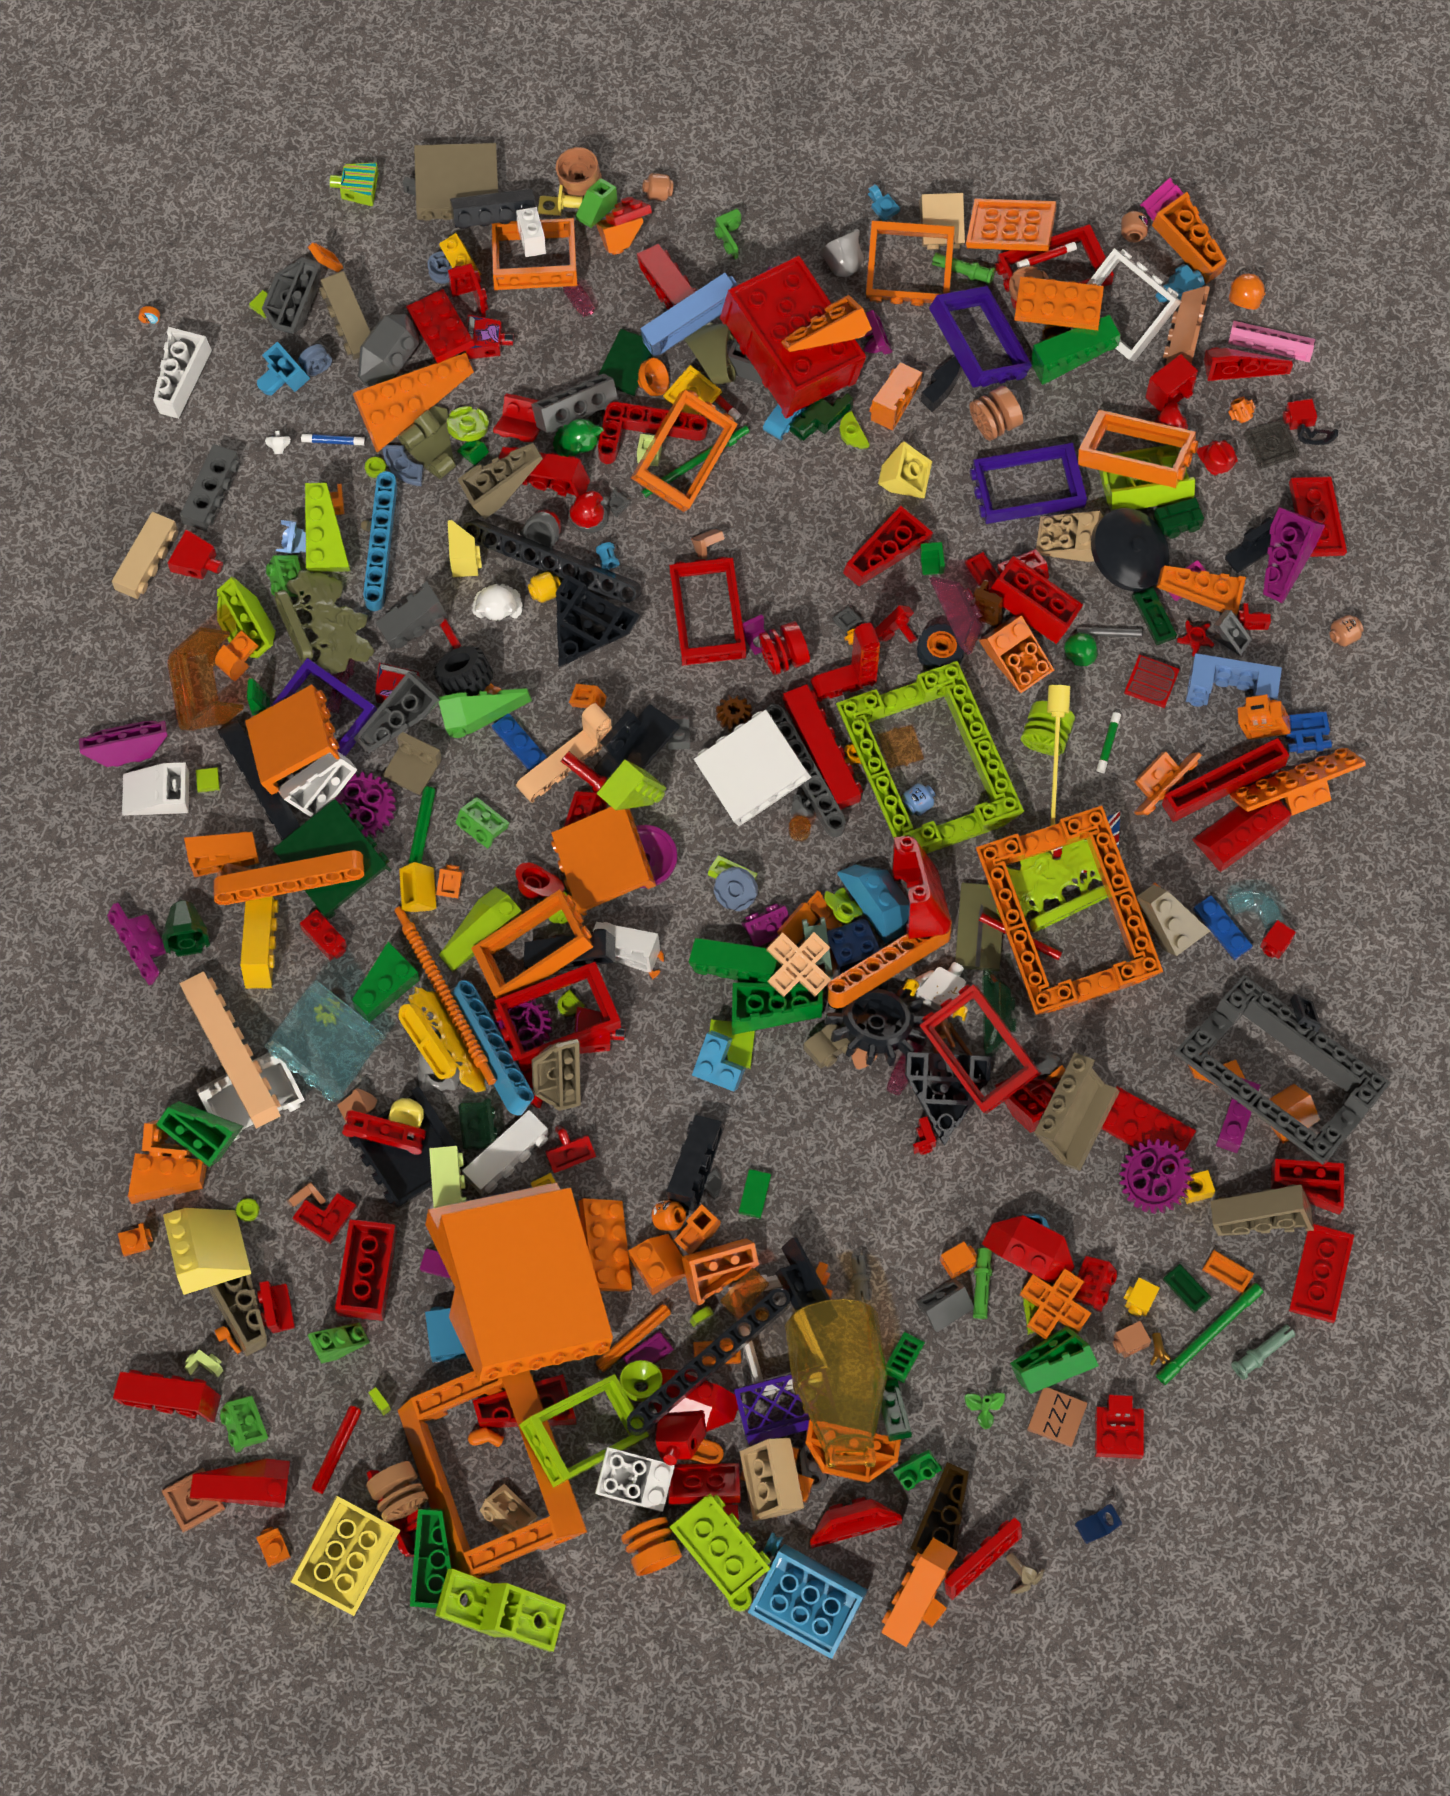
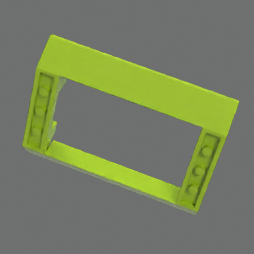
[836,661,1024,854]

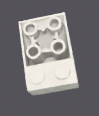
[122,762,189,816]
[595,1447,675,1512]

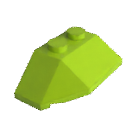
[217,577,276,658]

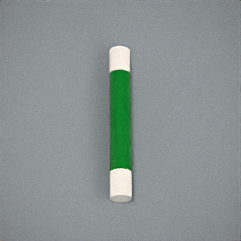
[1096,712,1121,773]

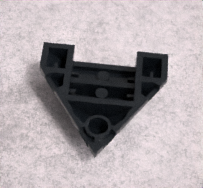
[556,575,640,668]
[905,1052,991,1145]

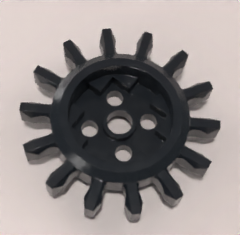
[825,980,927,1066]

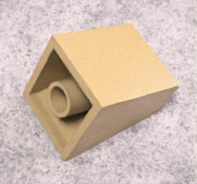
[919,193,965,250]

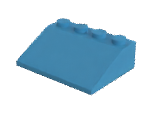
[748,1544,868,1659]

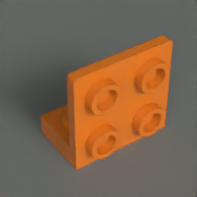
[142,1120,192,1159]

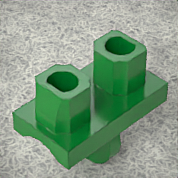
[893,1450,942,1491]

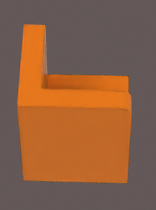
[330,484,345,515]

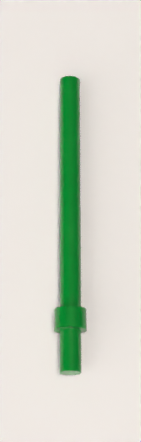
[641,425,750,498]

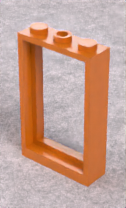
[631,390,738,512]
[1078,410,1198,488]
[471,889,593,999]

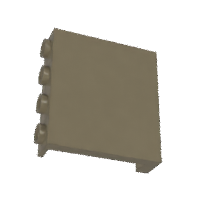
[414,143,498,221]
[1034,1052,1119,1171]

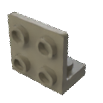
[383,732,442,795]

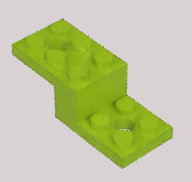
[435,1569,566,1652]

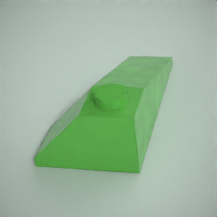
[439,689,532,738]

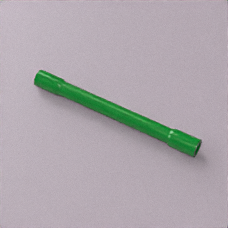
[1156,1283,1264,1385]

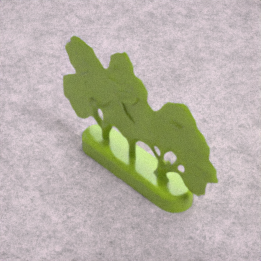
[988,839,1108,933]

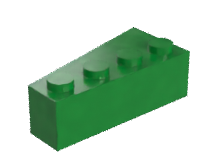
[1031,315,1120,385]

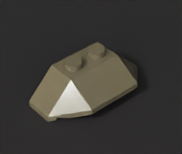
[532,1039,581,1111]

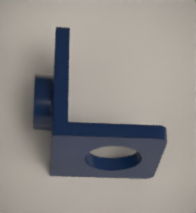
[1075,1504,1122,1544]

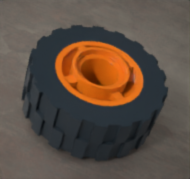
[917,624,966,670]

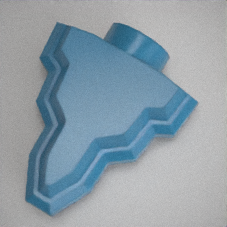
[1155,264,1204,302]

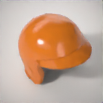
[1229,273,1265,310]

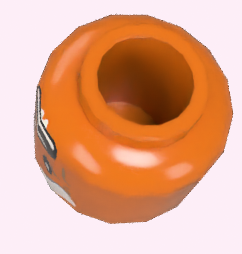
[652,1201,686,1231]

